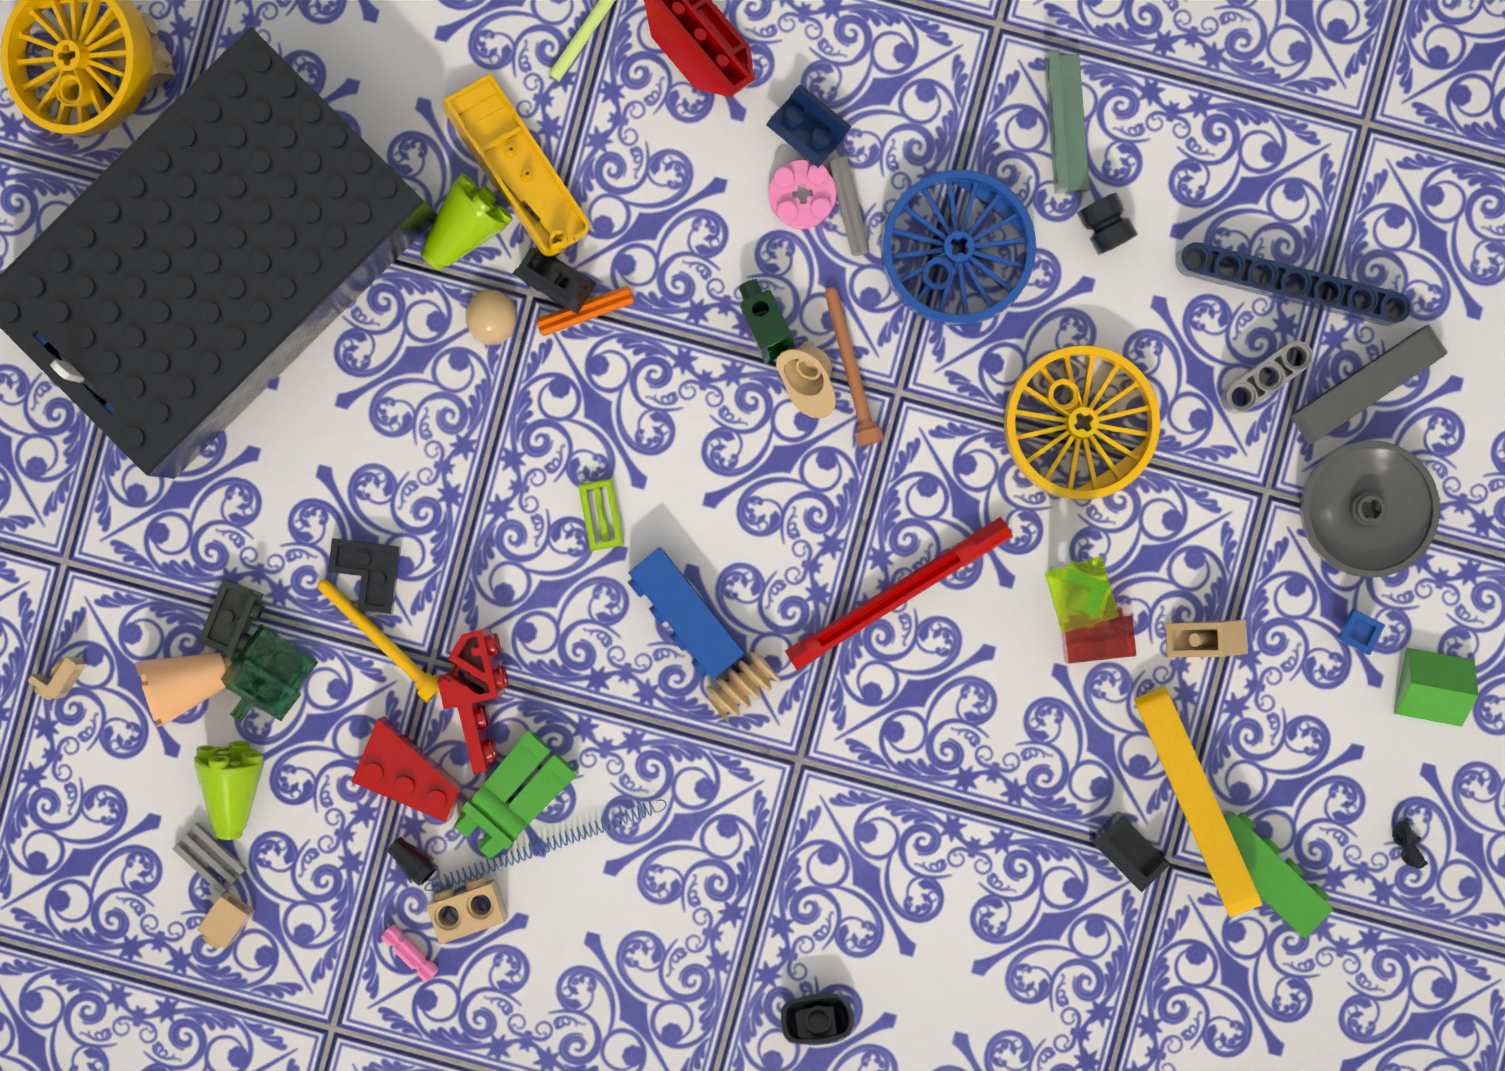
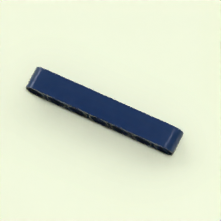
[1175,242,1411,326]

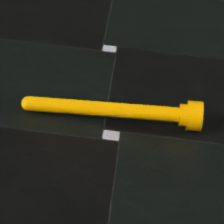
[318,579,440,703]

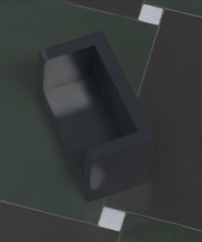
[1089,811,1170,893]

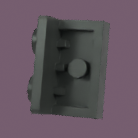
[198,579,265,658]

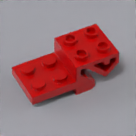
[438,627,509,774]

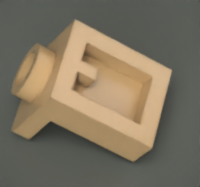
[27,656,87,700]

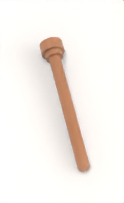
[825,287,884,447]

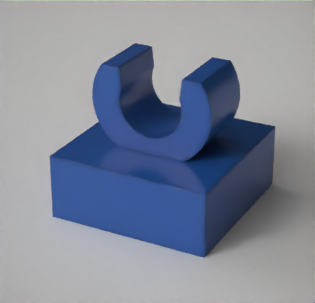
[1337,609,1385,655]

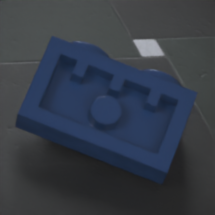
[766,85,851,168]

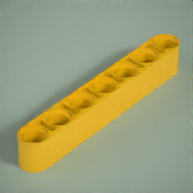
[1134,686,1262,918]

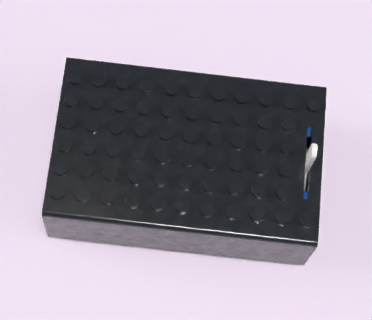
[0,26,437,479]

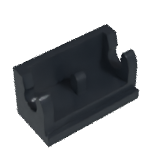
[512,247,597,314]

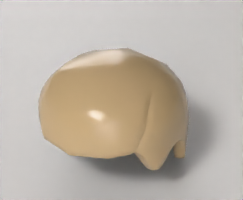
[466,290,517,345]

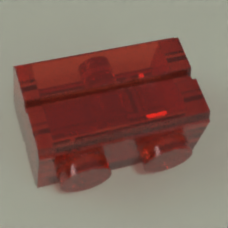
[1060,609,1137,664]

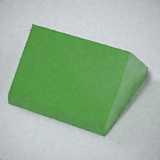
[1394,647,1479,727]

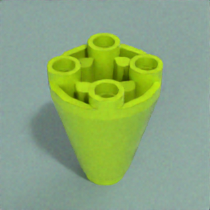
[420,173,513,271]
[194,741,264,840]

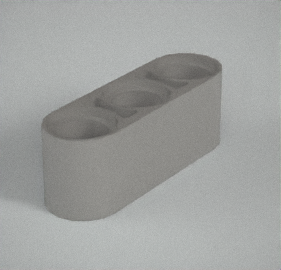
[1220,341,1313,413]

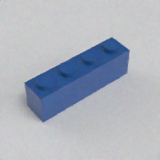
[628,547,745,680]

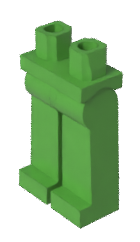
[454,729,579,859]

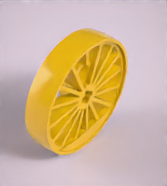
[1,0,152,136]
[1004,345,1160,500]

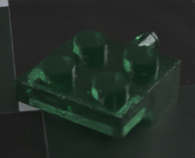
[221,624,318,722]

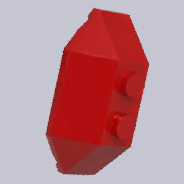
[644,0,756,98]

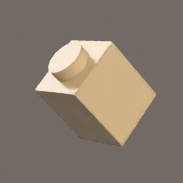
[197,891,255,949]

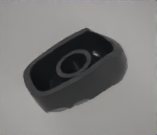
[781,993,854,1045]

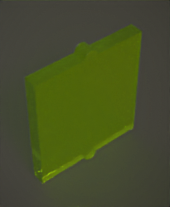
[1044,556,1119,633]

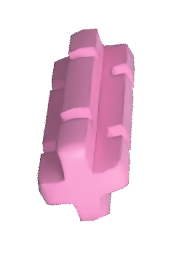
[381,924,439,982]

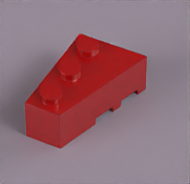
[351,716,464,822]

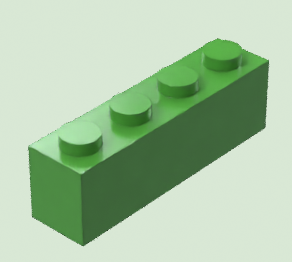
[1224,810,1334,939]

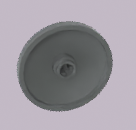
[1300,441,1440,577]

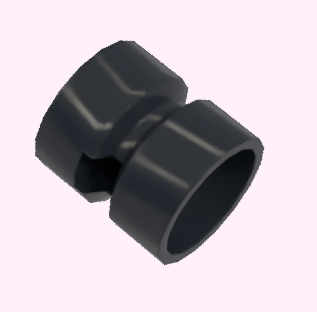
[1077,192,1138,255]

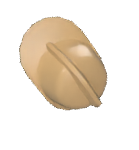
[776,341,836,419]

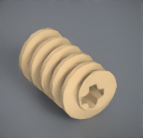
[706,651,782,724]

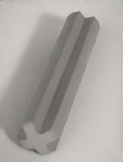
[829,156,870,256]

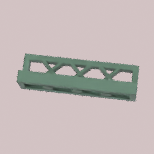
[1044,50,1090,194]

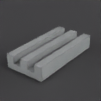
[172,823,247,895]

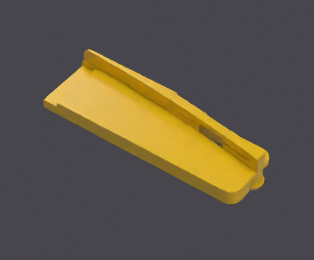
[443,73,590,257]

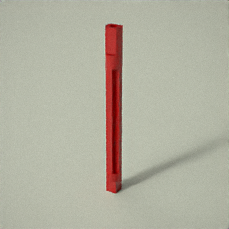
[785,517,1013,671]

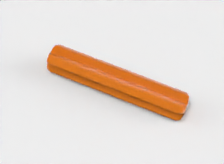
[536,286,634,336]

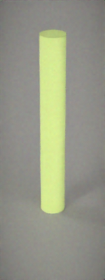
[548,0,616,82]

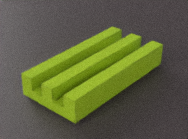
[578,479,624,551]

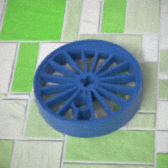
[881,170,1036,326]

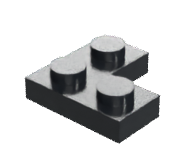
[328,538,401,614]

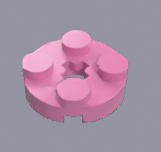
[769,160,836,229]

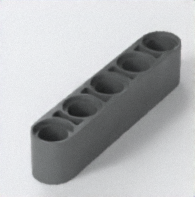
[1290,324,1448,444]

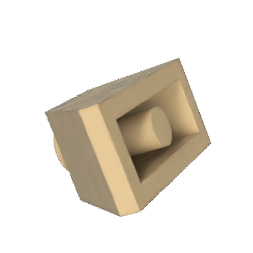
[1166,620,1248,657]

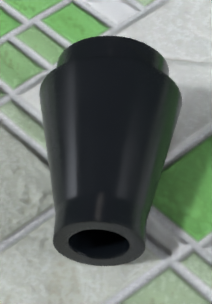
[387,837,438,886]

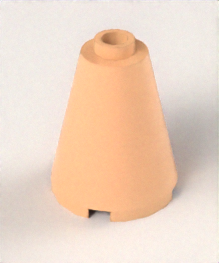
[135,652,236,727]

